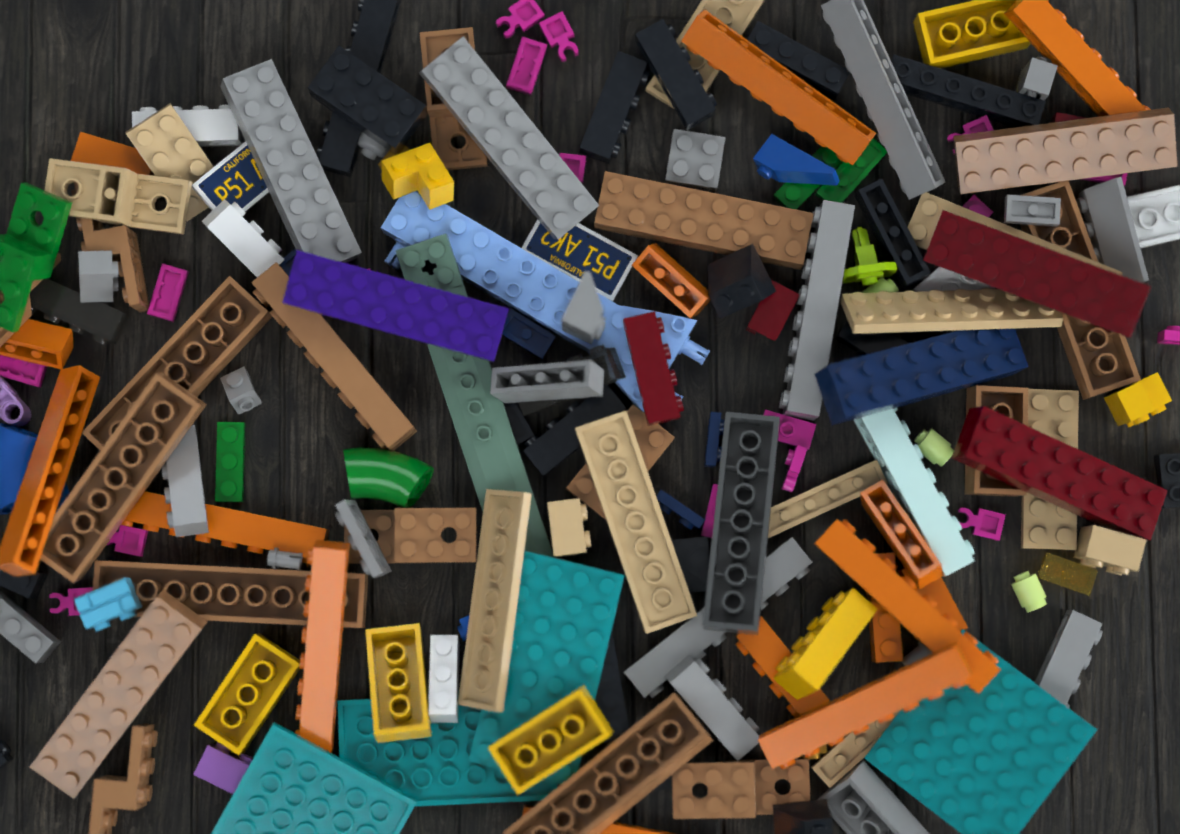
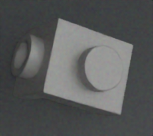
[220,366,262,414]

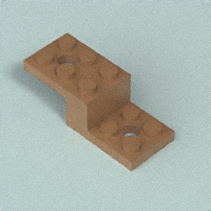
[420,27,487,170]
[72,182,150,313]
[344,508,477,564]
[89,723,158,834]
[672,759,810,819]

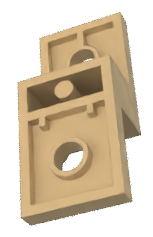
[45,158,192,235]

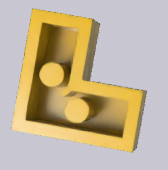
[382,143,454,210]
[1104,372,1172,428]

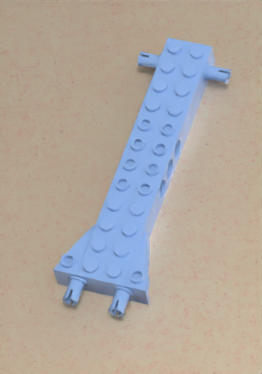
[381,190,710,412]

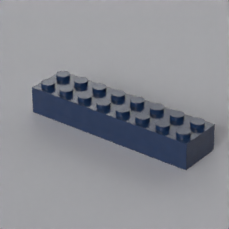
[814,328,1029,425]

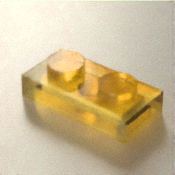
[1037,552,1098,596]

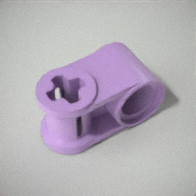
[0,376,31,427]

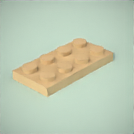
[125,103,214,221]

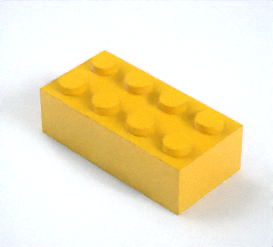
[913,0,1031,68]
[773,588,878,700]
[365,623,432,743]
[194,633,300,755]
[488,685,614,795]

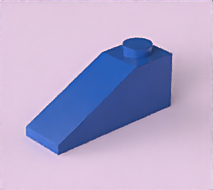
[753,134,840,186]

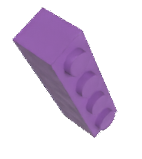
[193,741,253,794]

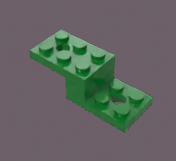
[0,183,72,332]

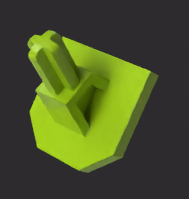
[842,227,897,286]

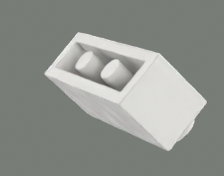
[202,199,284,277]
[428,635,460,723]

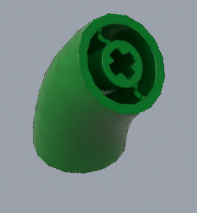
[343,448,434,508]

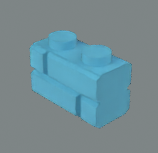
[74,577,142,632]

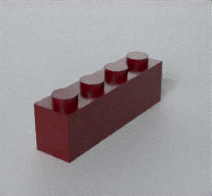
[623,311,684,426]

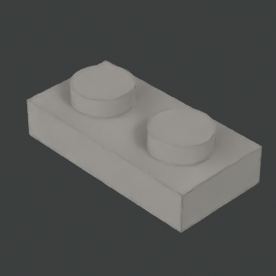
[1004,195,1061,226]

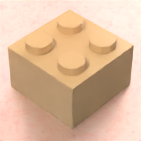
[547,498,591,557]
[1073,525,1146,576]

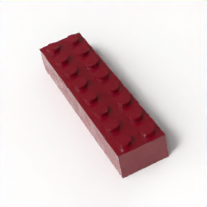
[923,210,1152,338]
[952,406,1168,540]

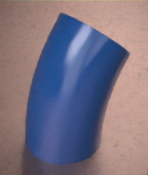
[0,422,38,515]

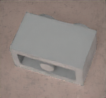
[1015,57,1058,100]
[78,251,118,303]

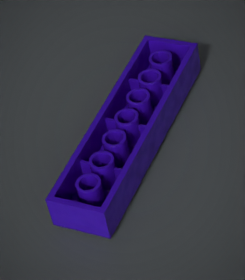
[282,250,509,362]

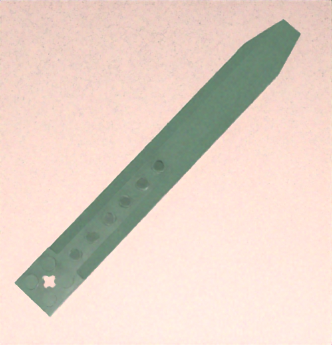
[396,234,554,557]

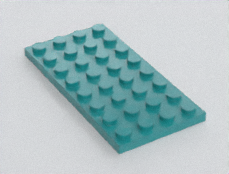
[469,550,625,785]
[338,696,557,806]

